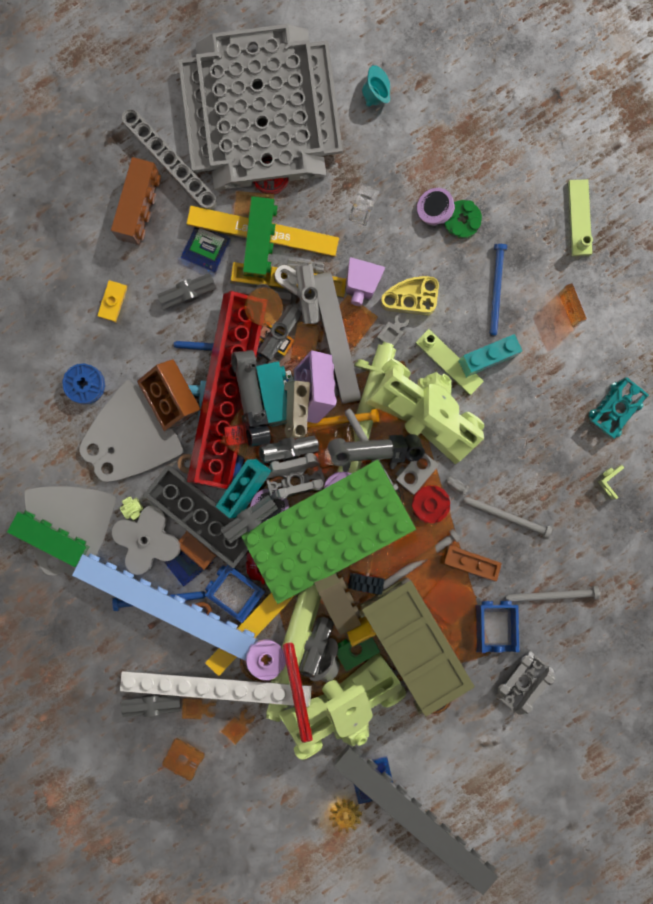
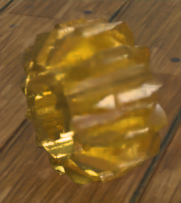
[329,798,362,834]

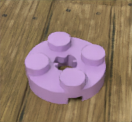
[246,639,286,680]

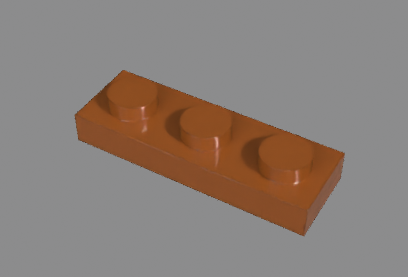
[442,545,502,582]

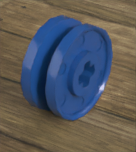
[62,363,106,404]

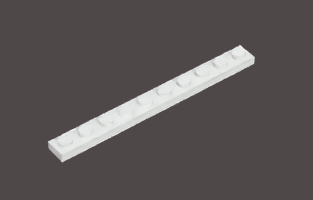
[120,671,311,707]

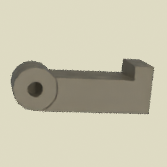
[284,381,310,439]

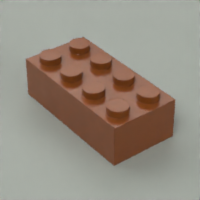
[111,157,161,245]

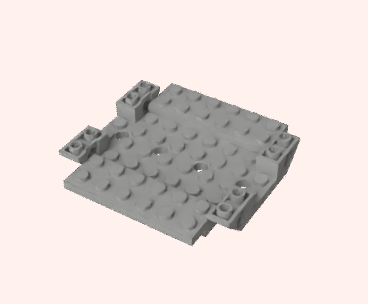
[178,24,343,191]

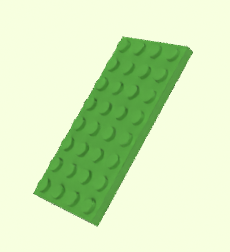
[241,460,416,604]

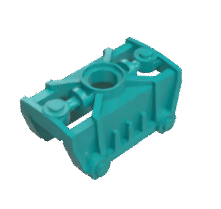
[588,377,649,440]

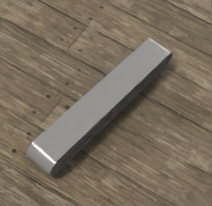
[122,109,217,211]
[314,272,361,404]

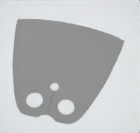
[80,380,184,482]
[24,486,116,577]

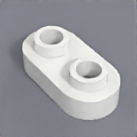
[274,265,310,296]

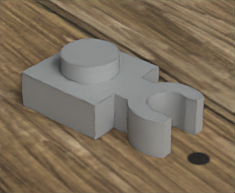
[377,313,409,346]

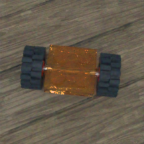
[348,542,394,595]

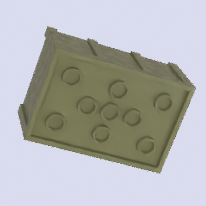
[359,577,475,717]

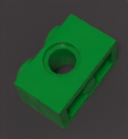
[337,637,380,671]

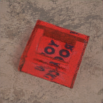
[224,424,248,446]

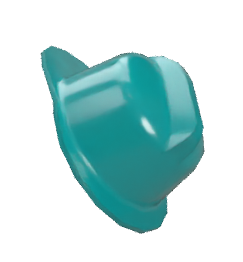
[362,65,390,107]

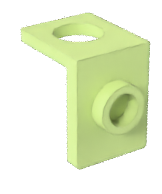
[598,465,624,500]

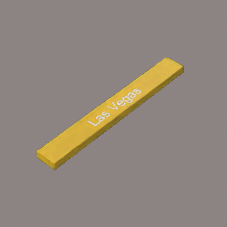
[187,205,339,257]

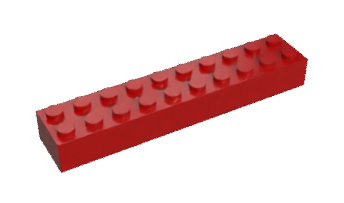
[187,291,267,490]

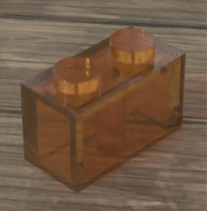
[290,321,324,363]

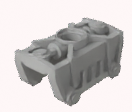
[266,453,325,501]
[495,651,555,715]

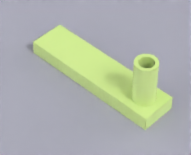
[568,179,593,256]
[415,329,484,395]

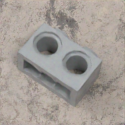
[395,453,439,495]

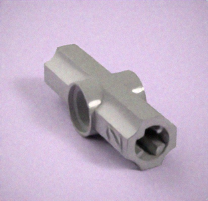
[295,263,321,324]

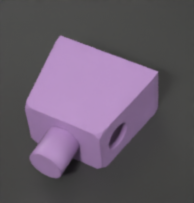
[345,257,385,306]

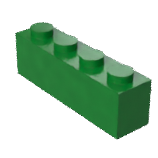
[243,196,278,278]
[7,510,90,568]

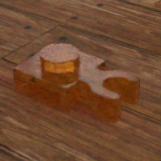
[182,698,216,719]
[221,708,255,745]

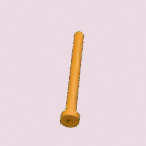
[307,409,380,428]

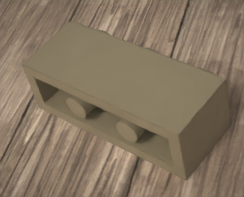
[314,573,361,635]

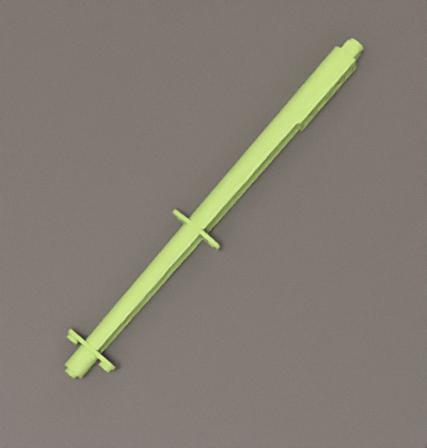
[266,342,396,722]

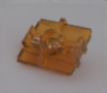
[162,737,205,781]

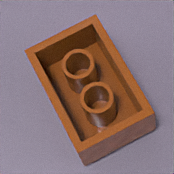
[137,359,201,431]

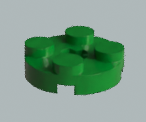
[444,200,482,239]

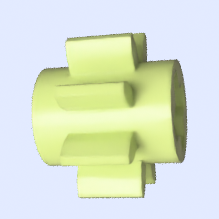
[120,496,144,520]

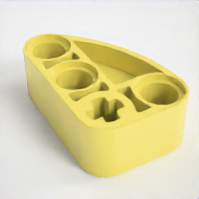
[381,276,439,316]

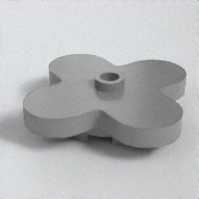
[112,506,180,575]

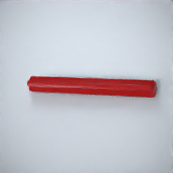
[283,642,313,743]

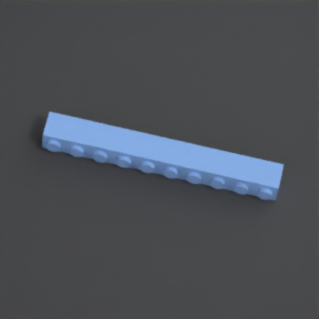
[72,553,258,661]

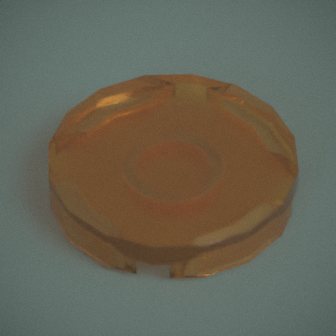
[245,287,283,326]

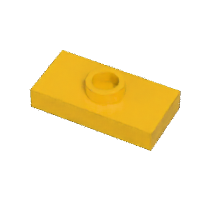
[97,280,128,322]

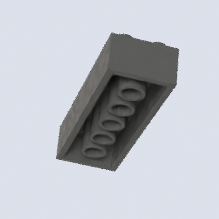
[143,465,249,569]

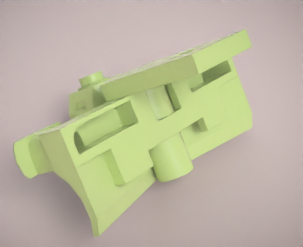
[365,359,485,464]
[278,653,406,760]

